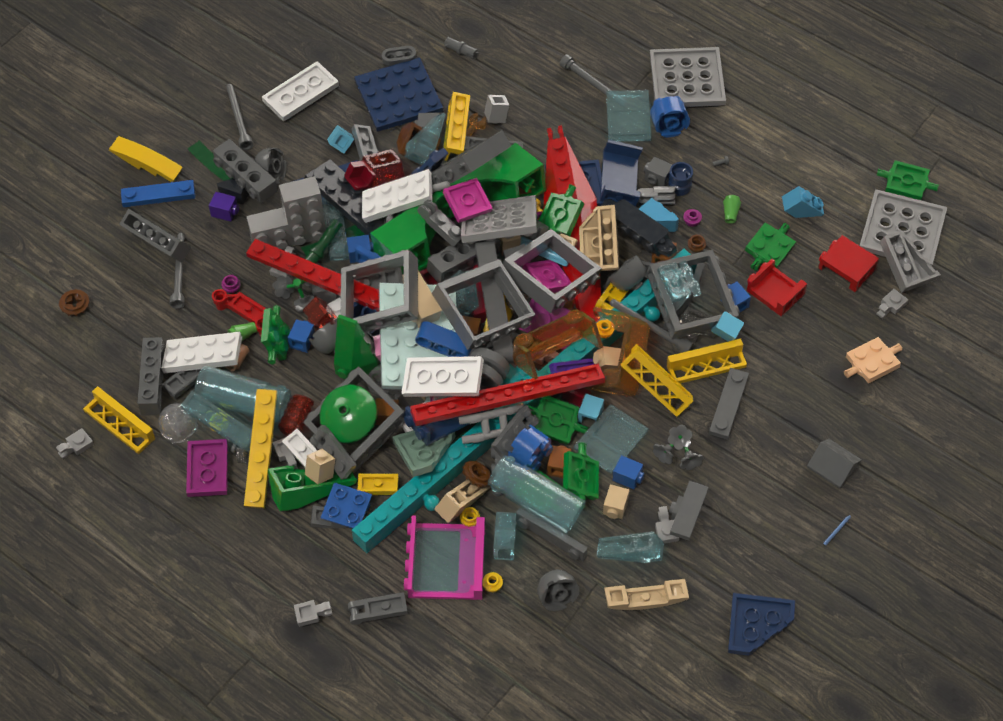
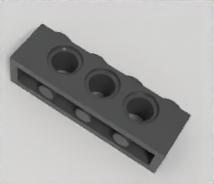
[212,139,278,203]
[119,209,191,262]
[427,238,501,283]
[138,337,165,416]

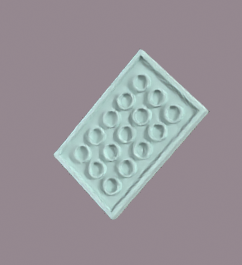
[379,283,456,390]

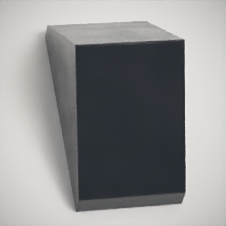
[216,178,249,204]

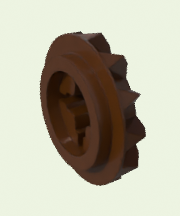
[59,289,90,316]
[462,461,492,488]

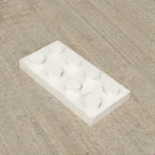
[262,62,339,121]
[362,169,432,223]
[161,332,242,373]
[402,356,484,397]

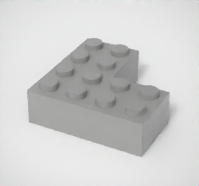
[246,176,326,249]

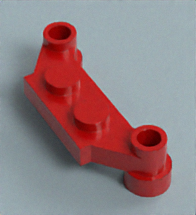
[212,289,266,337]

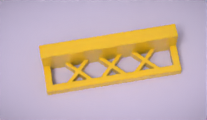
[443,92,470,161]
[667,339,747,384]
[621,344,693,417]
[83,386,155,454]

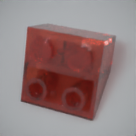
[361,149,404,189]

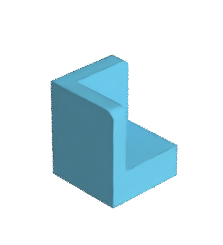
[327,125,354,153]
[711,312,744,341]
[578,394,604,423]

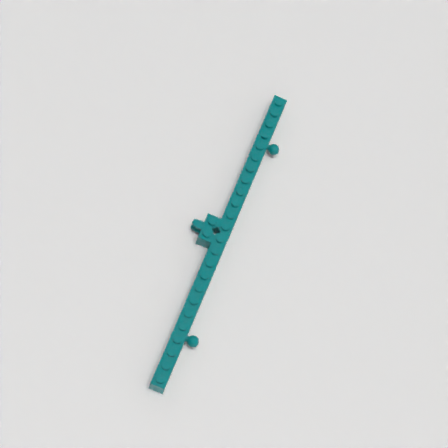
[352,249,697,553]

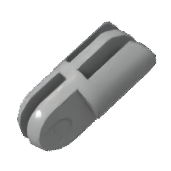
[637,186,676,205]

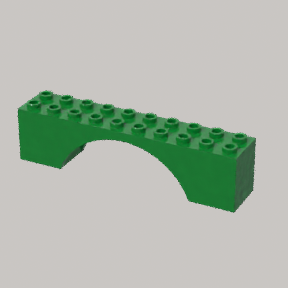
[370,143,546,275]

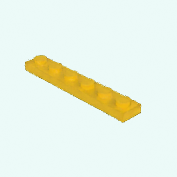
[244,389,277,508]

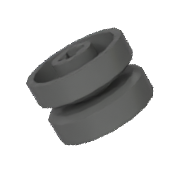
[469,348,510,390]

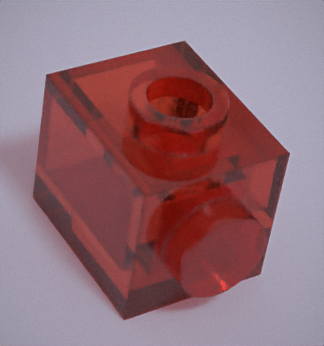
[303,297,337,328]

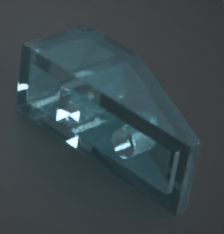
[405,113,446,165]
[597,531,664,563]

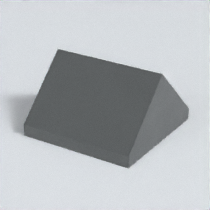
[807,439,862,489]

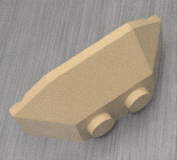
[579,205,619,271]

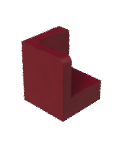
[344,160,376,191]
[562,388,591,407]

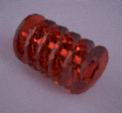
[278,394,314,436]

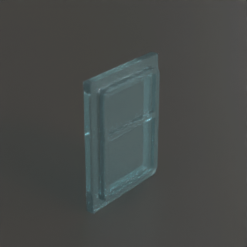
[606,90,651,141]
[573,404,648,474]

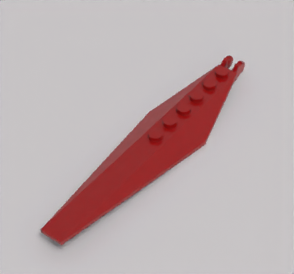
[543,125,602,331]

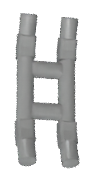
[459,403,524,444]

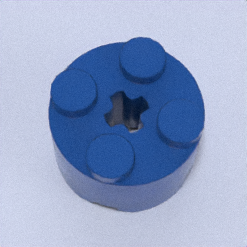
[650,96,690,137]
[508,425,553,472]

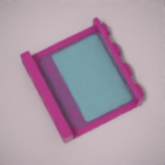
[404,516,485,600]

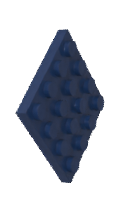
[354,57,443,132]

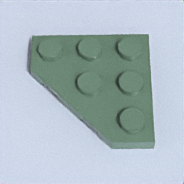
[393,430,456,477]

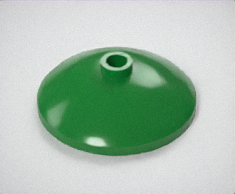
[320,385,377,443]

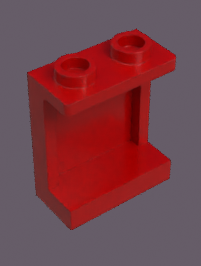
[819,235,879,292]
[747,259,807,316]

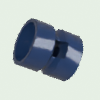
[668,162,693,196]

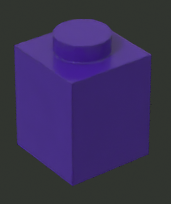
[209,192,239,221]

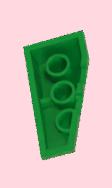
[334,314,380,379]
[268,466,357,511]

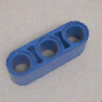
[415,321,472,357]

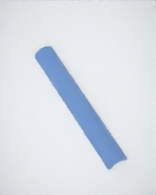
[823,515,851,545]

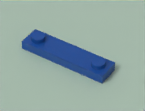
[121,180,195,207]

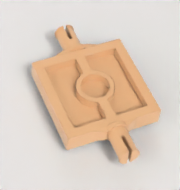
[844,337,902,384]

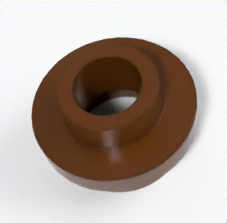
[688,234,706,252]

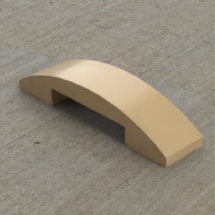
[604,579,689,610]

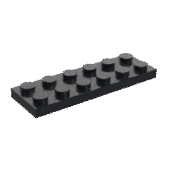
[304,160,395,240]

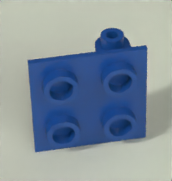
[321,483,372,528]

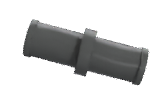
[444,37,479,60]

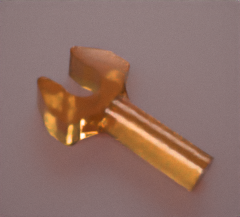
[466,113,486,137]

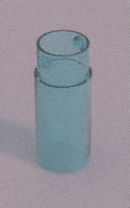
[194,366,291,423]
[488,455,586,534]

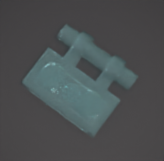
[657,260,702,303]

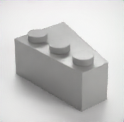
[880,230,941,293]

